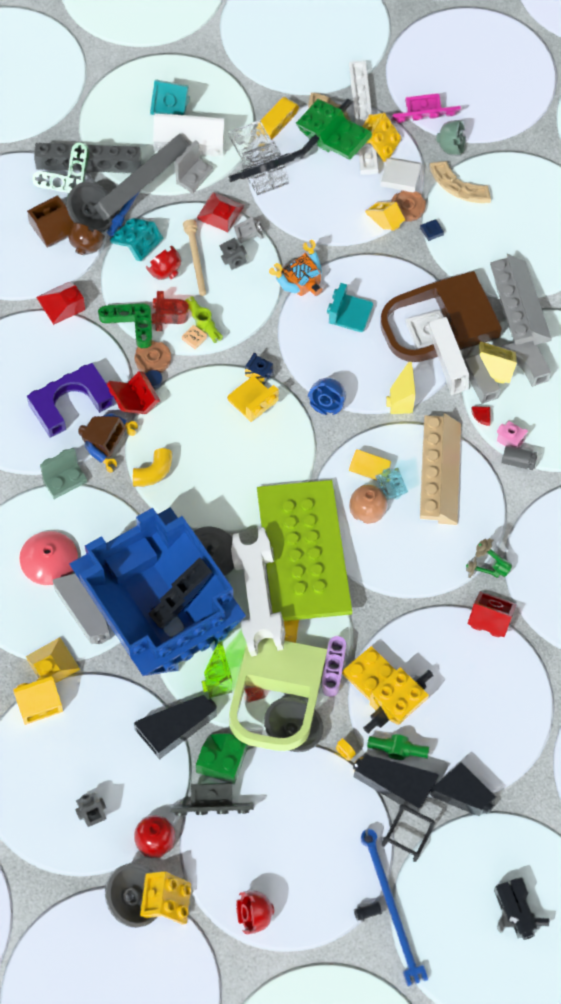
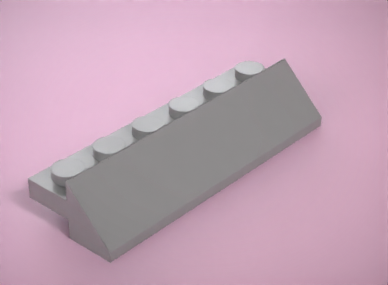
[490,253,552,345]

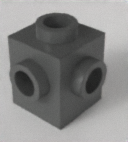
[219,237,247,270]
[75,792,107,827]

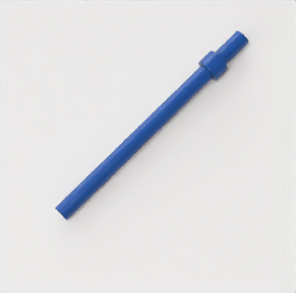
[107,191,140,236]

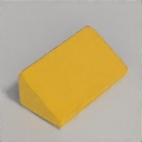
[349,449,391,483]

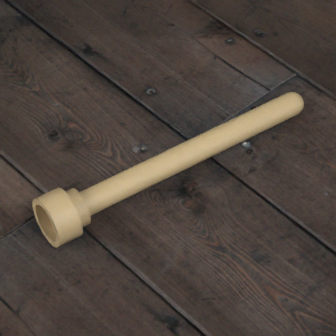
[183,219,206,296]

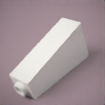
[429,317,469,395]

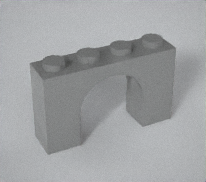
[465,341,551,404]

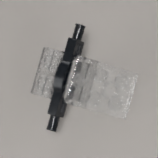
[228,120,303,196]

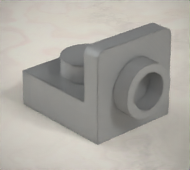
[234,217,264,244]

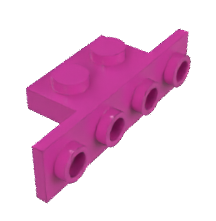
[391,93,461,123]

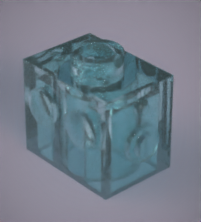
[375,467,408,500]

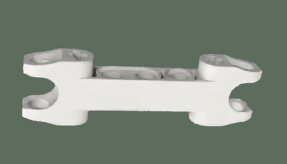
[231,527,285,656]

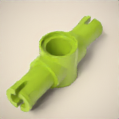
[184,296,223,343]

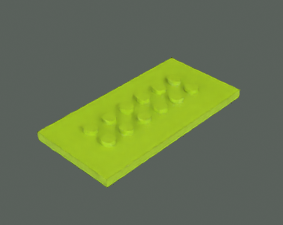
[256,480,352,621]

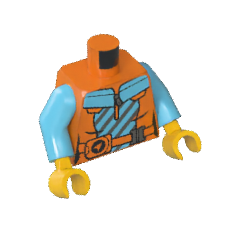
[269,240,323,296]

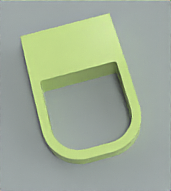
[229,638,327,751]

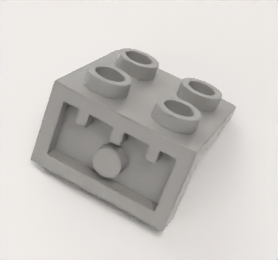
[175,140,214,194]

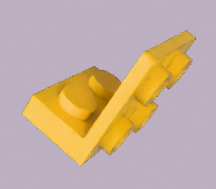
[362,113,401,162]
[140,871,192,925]

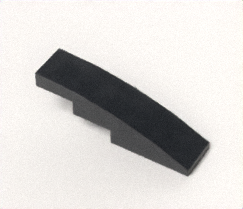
[149,557,213,629]

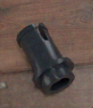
[353,901,382,922]

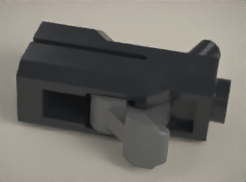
[493,877,550,940]

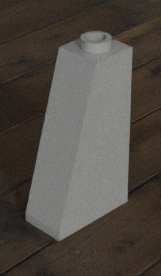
[52,574,110,645]

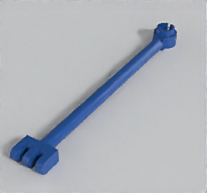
[360,829,428,987]

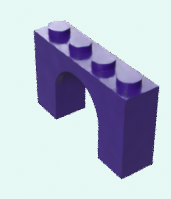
[27,363,115,438]

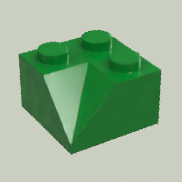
[196,733,248,785]

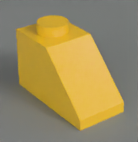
[365,201,405,231]

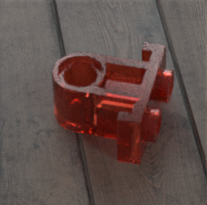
[152,291,189,332]

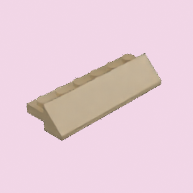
[420,413,461,525]

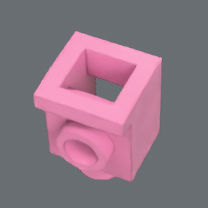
[497,421,528,448]

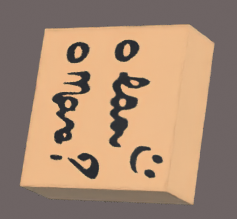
[181,325,207,350]

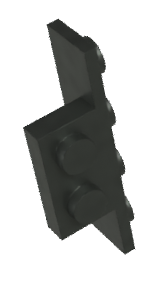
[170,783,254,816]

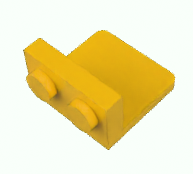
[227,377,279,422]

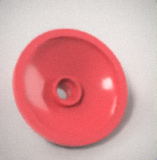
[19,531,78,585]

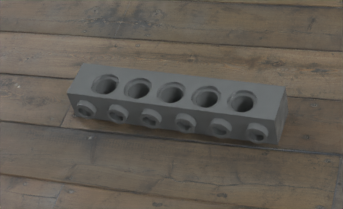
[34,143,141,173]

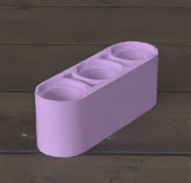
[322,636,346,697]

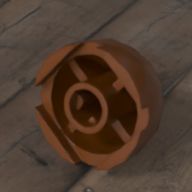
[68,223,105,256]

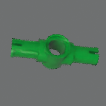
[367,734,430,760]

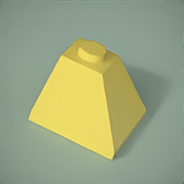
[479,341,517,383]
[386,362,416,414]

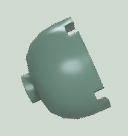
[436,120,466,155]

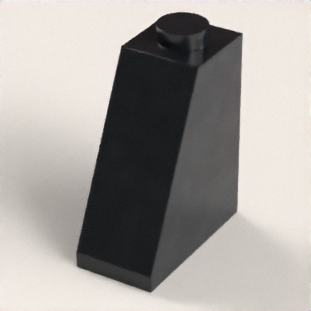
[430,762,496,817]

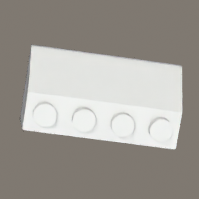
[153,113,225,157]

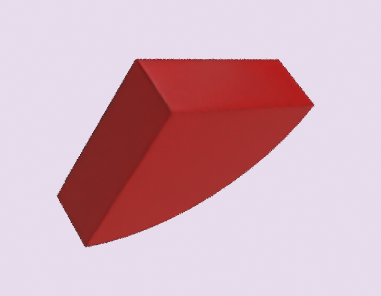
[471,406,491,426]

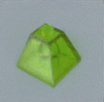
[201,641,232,698]

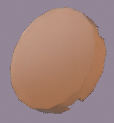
[391,190,426,222]
[134,340,171,373]

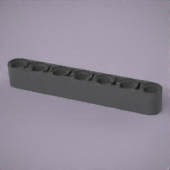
[93,134,189,221]

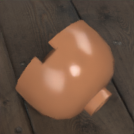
[349,484,387,524]

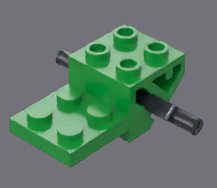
[296,98,373,160]

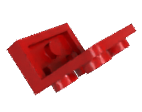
[107,371,160,415]

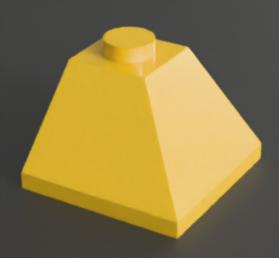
[25,637,80,684]

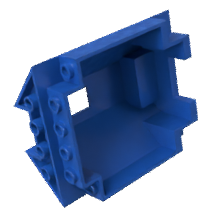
[69,507,246,676]

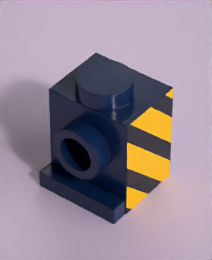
[245,353,275,385]

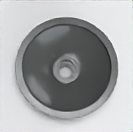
[66,182,116,232]
[264,697,324,752]
[105,863,157,928]

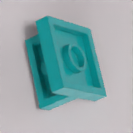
[150,79,190,116]

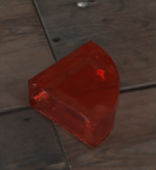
[245,687,266,703]

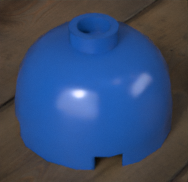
[308,377,346,415]

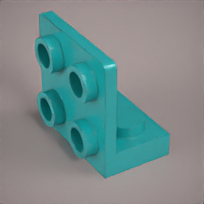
[110,218,164,262]

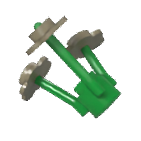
[466,538,512,578]

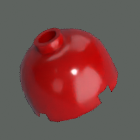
[145,245,181,280]
[134,815,175,858]
[236,890,274,935]

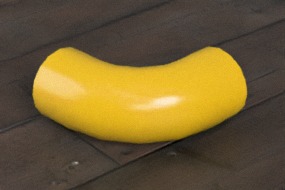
[133,448,173,487]

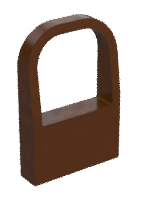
[380,271,502,362]

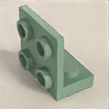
[40,447,87,500]

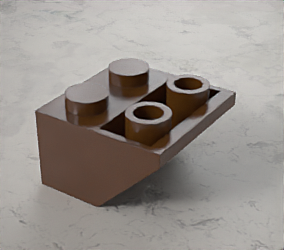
[27,195,74,248]

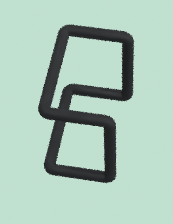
[382,804,435,862]

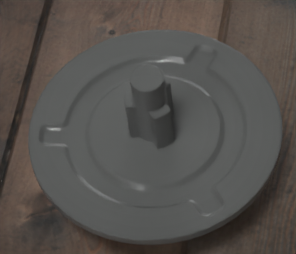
[193,526,235,576]

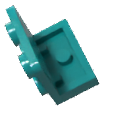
[327,282,373,332]

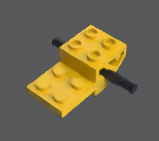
[342,646,434,734]

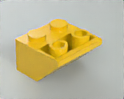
[13,676,63,725]

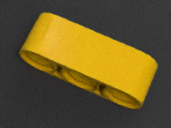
[256,96,299,140]

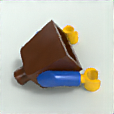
[78,413,138,473]

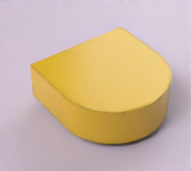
[336,738,356,760]

